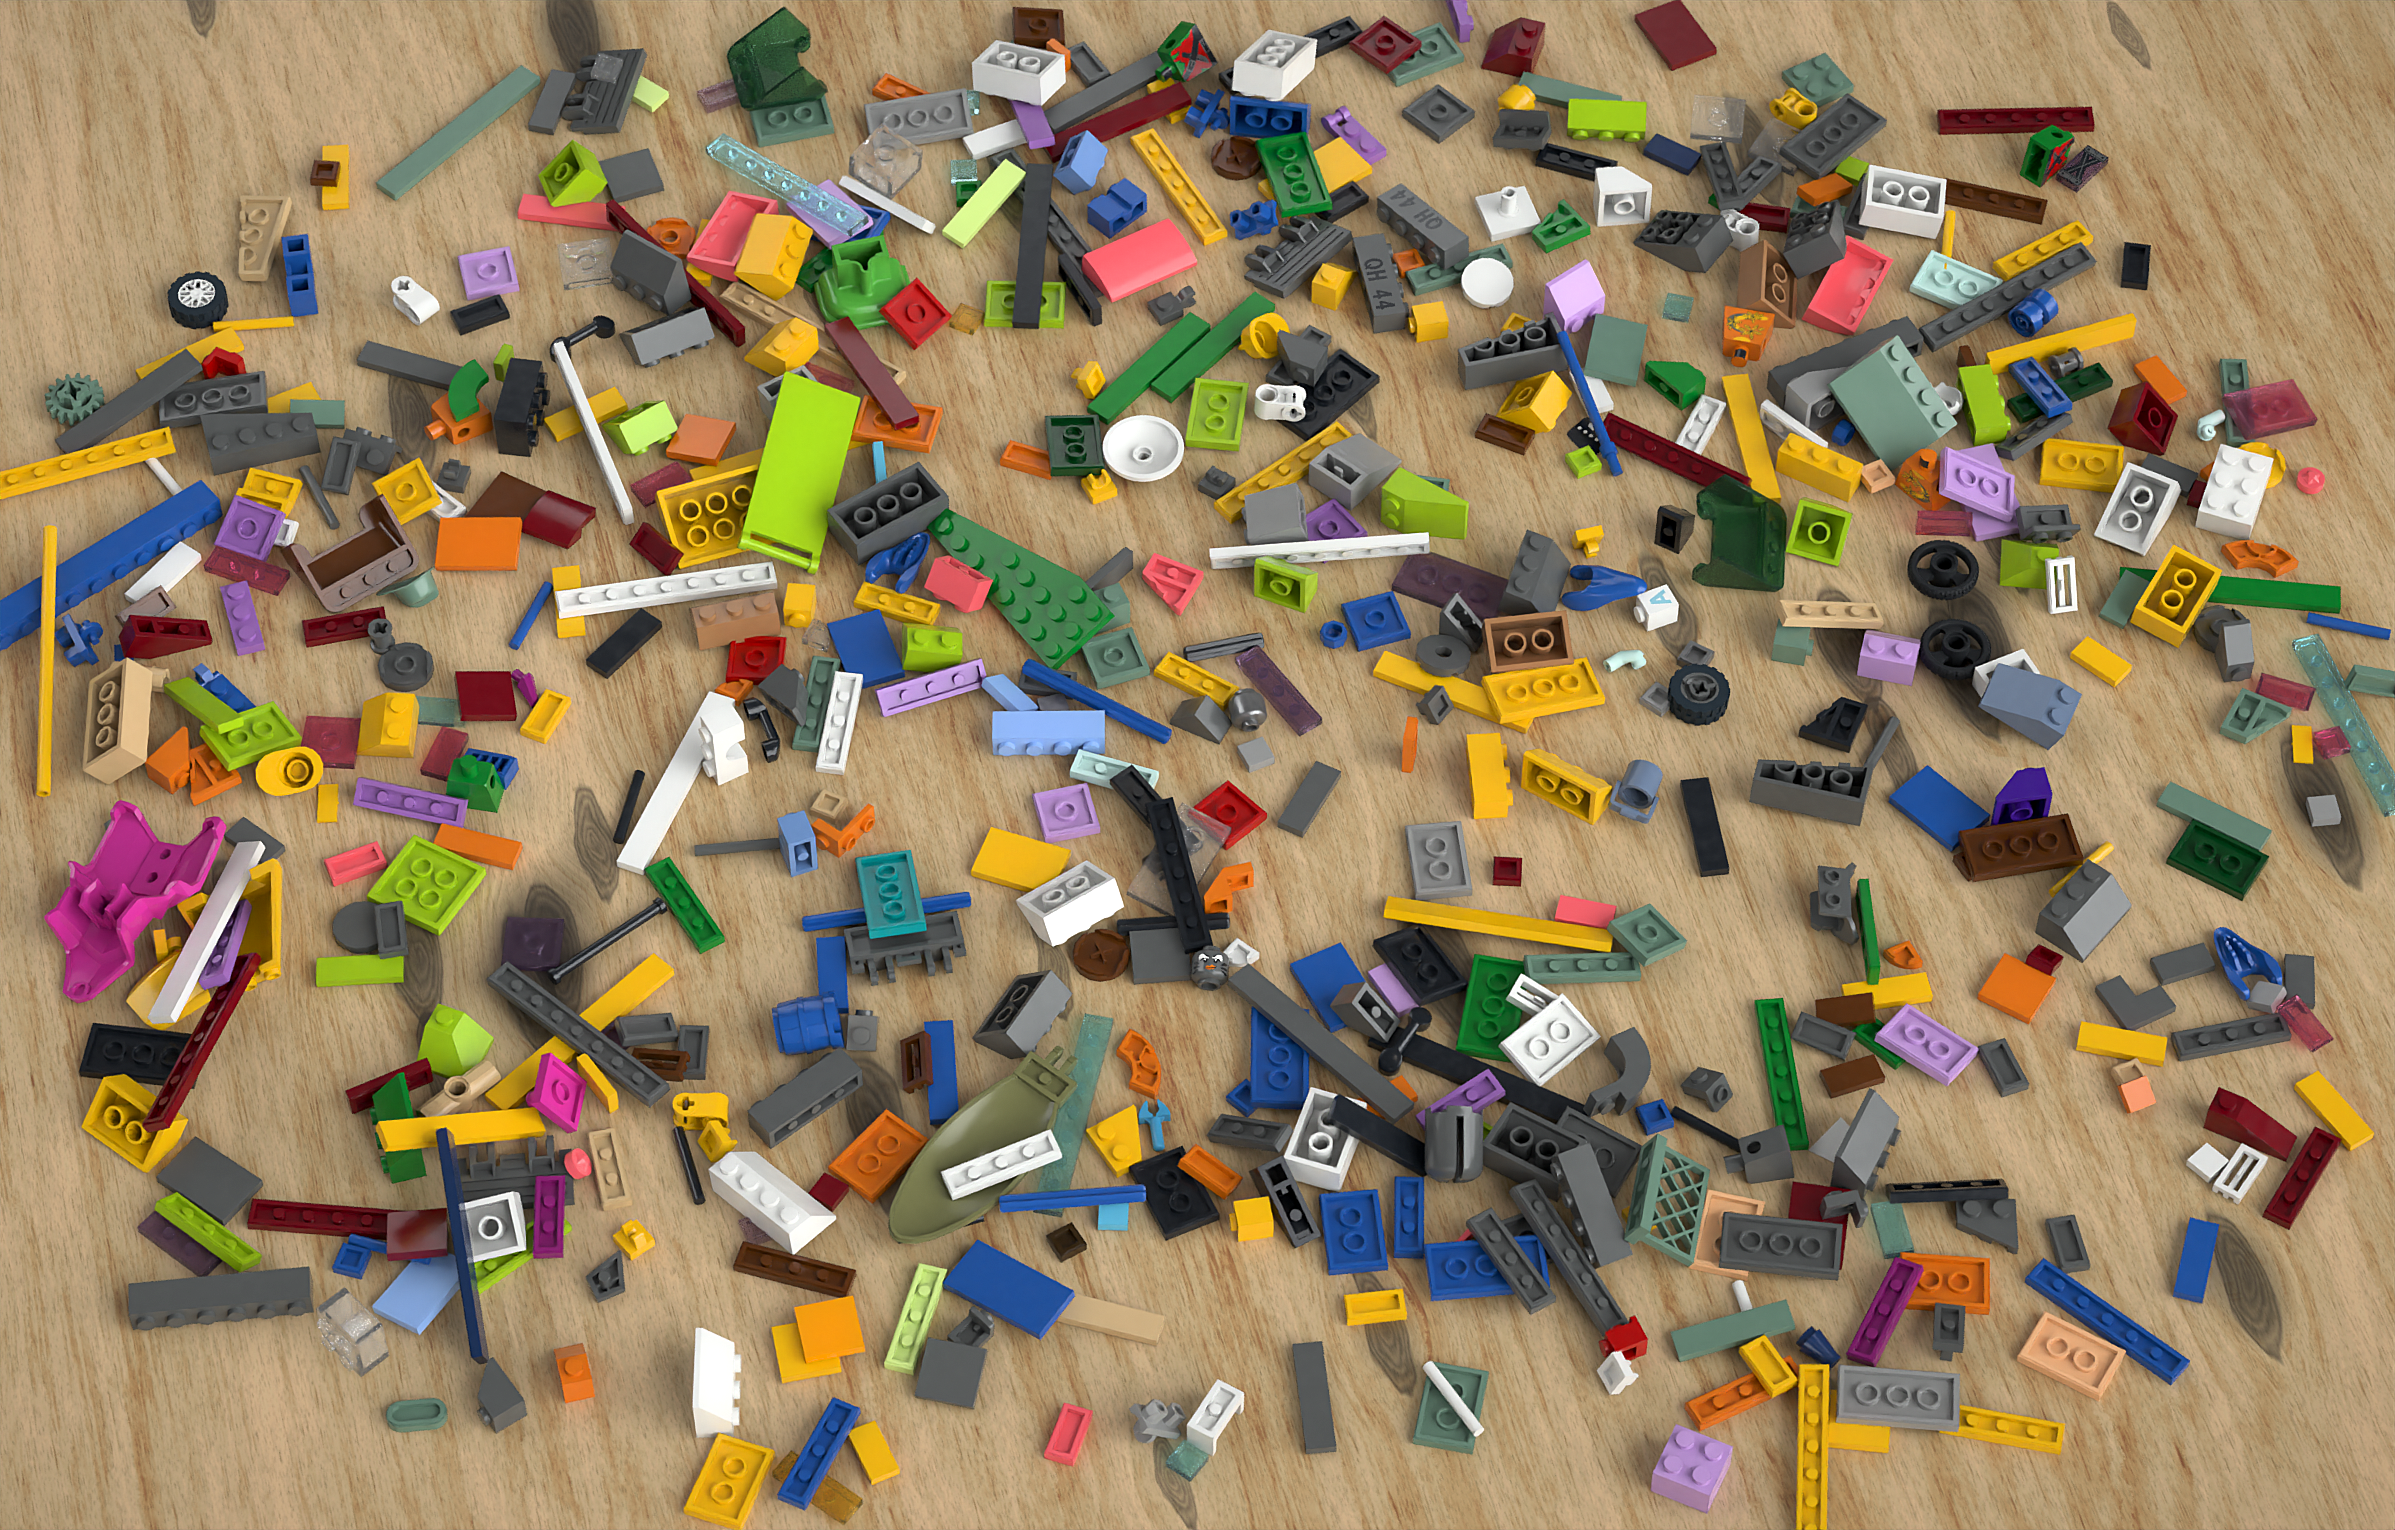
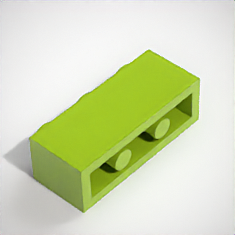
[1567,98,1647,142]
[1956,364,2011,446]

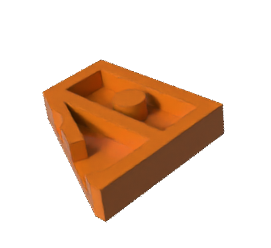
[190,743,242,806]

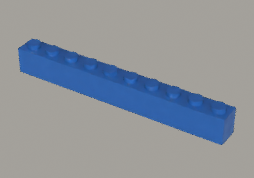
[0,480,223,651]

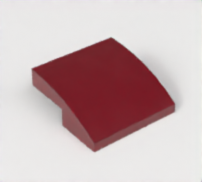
[521,490,596,549]

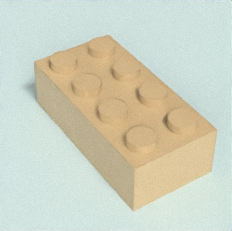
[83,657,152,785]

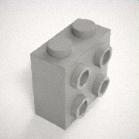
[1242,483,1308,545]

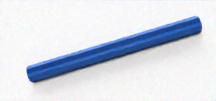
[1022,659,1172,744]
[802,892,971,932]

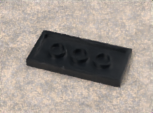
[1275,349,1380,441]
[79,1023,198,1089]

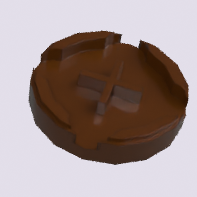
[1211,136,1262,181]
[1072,929,1130,982]

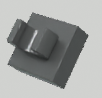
[436,459,471,494]
[1198,465,1236,500]
[1416,685,1454,725]

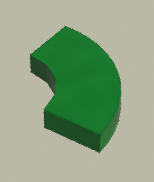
[448,359,489,422]

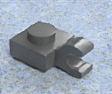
[1147,286,1196,326]

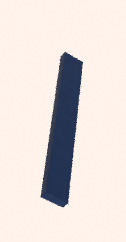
[435,1127,489,1365]

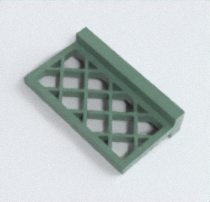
[1624,1133,1710,1267]

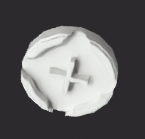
[1461,258,1514,309]

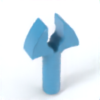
[1139,1099,1171,1152]

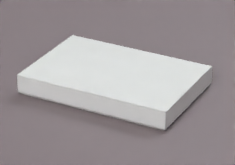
[1498,993,1601,1086]

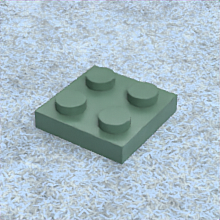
[1782,52,1854,108]
[1080,627,1150,690]
[1607,903,1687,967]

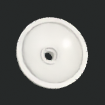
[1103,415,1184,482]

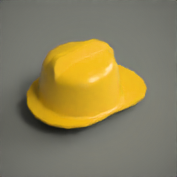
[1238,313,1290,359]
[256,747,323,796]

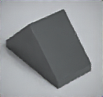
[1439,593,1483,652]
[1170,695,1232,745]

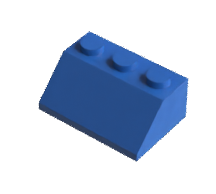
[1230,95,1311,139]

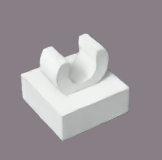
[1597,1352,1638,1395]

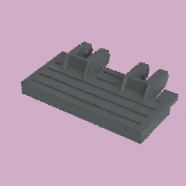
[561,48,647,135]
[1244,215,1353,299]
[844,911,967,986]
[458,1135,575,1209]

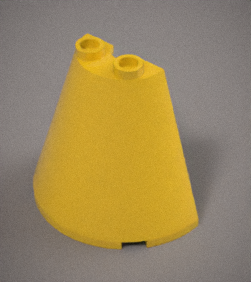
[177,858,283,992]

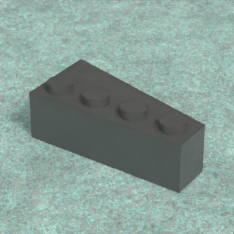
[1458,312,1568,390]
[200,413,321,476]
[1749,759,1874,826]

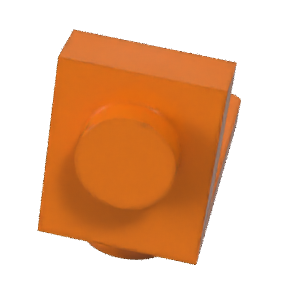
[811,803,875,858]

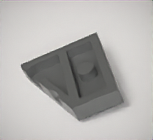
[1955,1199,2019,1254]

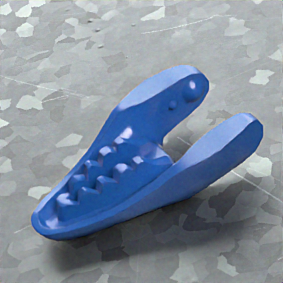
[865,532,930,594]
[1562,565,1647,611]
[2214,927,2282,1001]

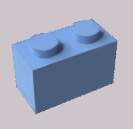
[1053,130,1108,195]
[777,810,818,877]

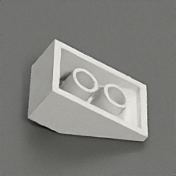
[2094,462,2181,556]

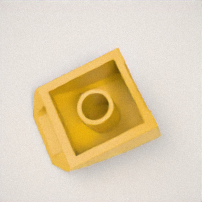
[126,951,211,1031]

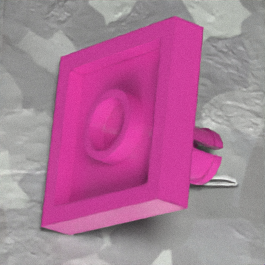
[526,1052,587,1133]

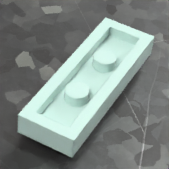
[1070,749,1159,789]

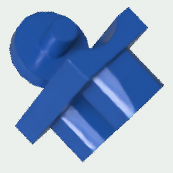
[1184,89,1230,139]
[1230,199,1278,240]
[54,613,103,667]

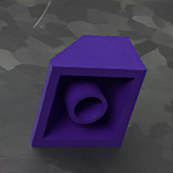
[1990,767,2053,826]

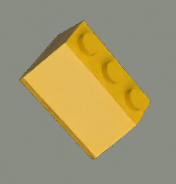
[734,213,813,302]
[1521,748,1612,825]
[81,1074,189,1173]

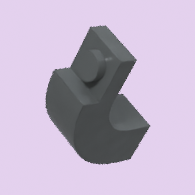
[1583,1027,1651,1118]

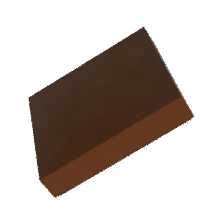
[1012,7,1065,48]

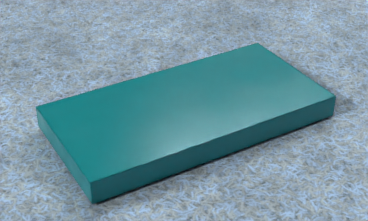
[855,850,927,939]

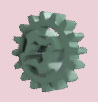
[45,373,105,426]

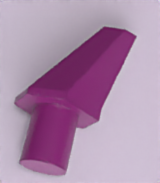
[511,669,539,708]

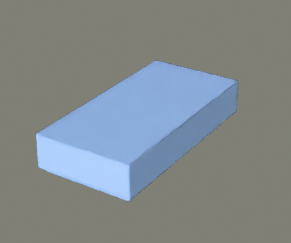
[981,674,1039,711]

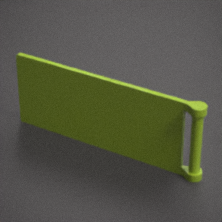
[737,371,860,575]

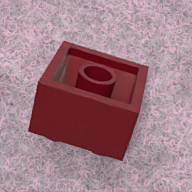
[1481,17,1546,78]
[2107,381,2178,456]

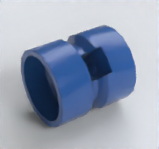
[2008,288,2059,338]

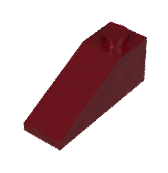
[118,615,213,659]
[2203,1087,2297,1162]

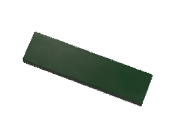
[2007,362,2113,424]

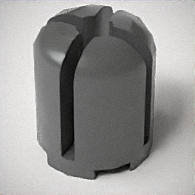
[1425,1106,1483,1183]

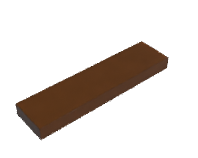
[1945,178,2048,225]
[733,1241,856,1298]

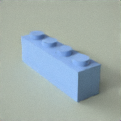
[992,710,1105,756]

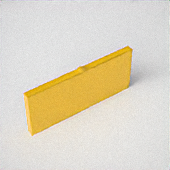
[2291,725,2313,764]
[317,784,339,823]

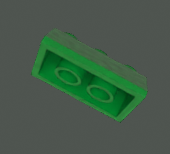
[369,1072,427,1184]

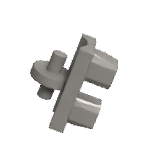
[1129,1399,1186,1443]

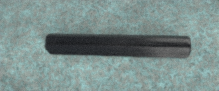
[1116,912,1230,936]

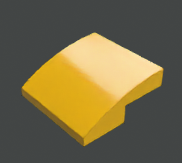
[236,467,303,519]

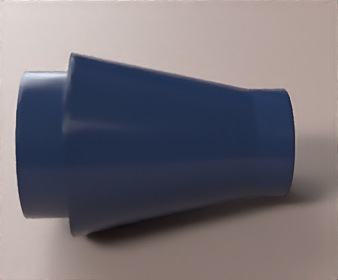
[1796,1326,1841,1370]

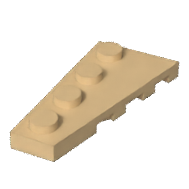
[239,196,292,281]

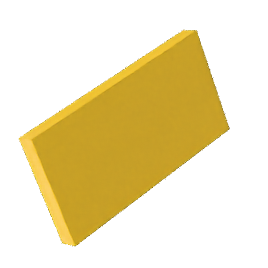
[1258,137,1372,220]
[1481,657,1605,724]

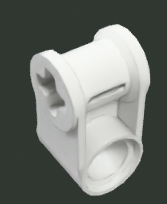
[1720,209,1759,252]
[391,276,440,326]
[1254,384,1306,422]

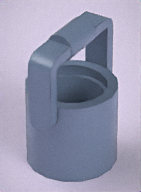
[1608,759,1663,824]

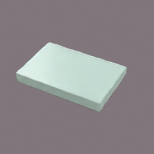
[1909,250,2004,310]

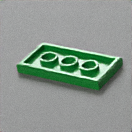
[1255,131,1332,218]
[1455,954,1527,1063]

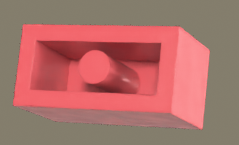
[924,555,993,613]

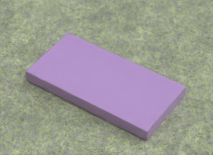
[1957,443,2020,542]

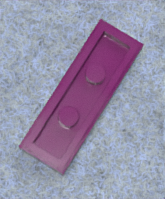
[533,1175,566,1259]

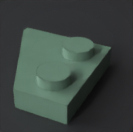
[2219,688,2292,744]

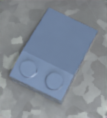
[1978,663,2082,750]

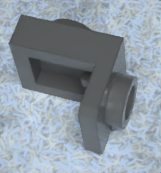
[846,1010,880,1051]
[1681,1067,1733,1113]
[1819,1190,1868,1228]
[947,1306,995,1348]

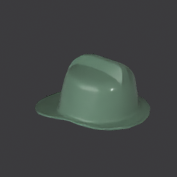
[376,566,439,608]

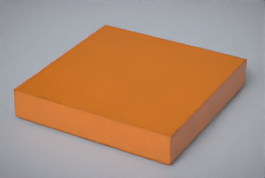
[666,414,737,466]
[1977,953,2056,1024]

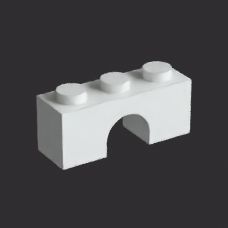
[698,702,749,786]

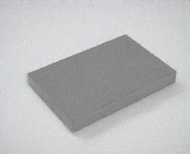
[1405,821,1473,901]

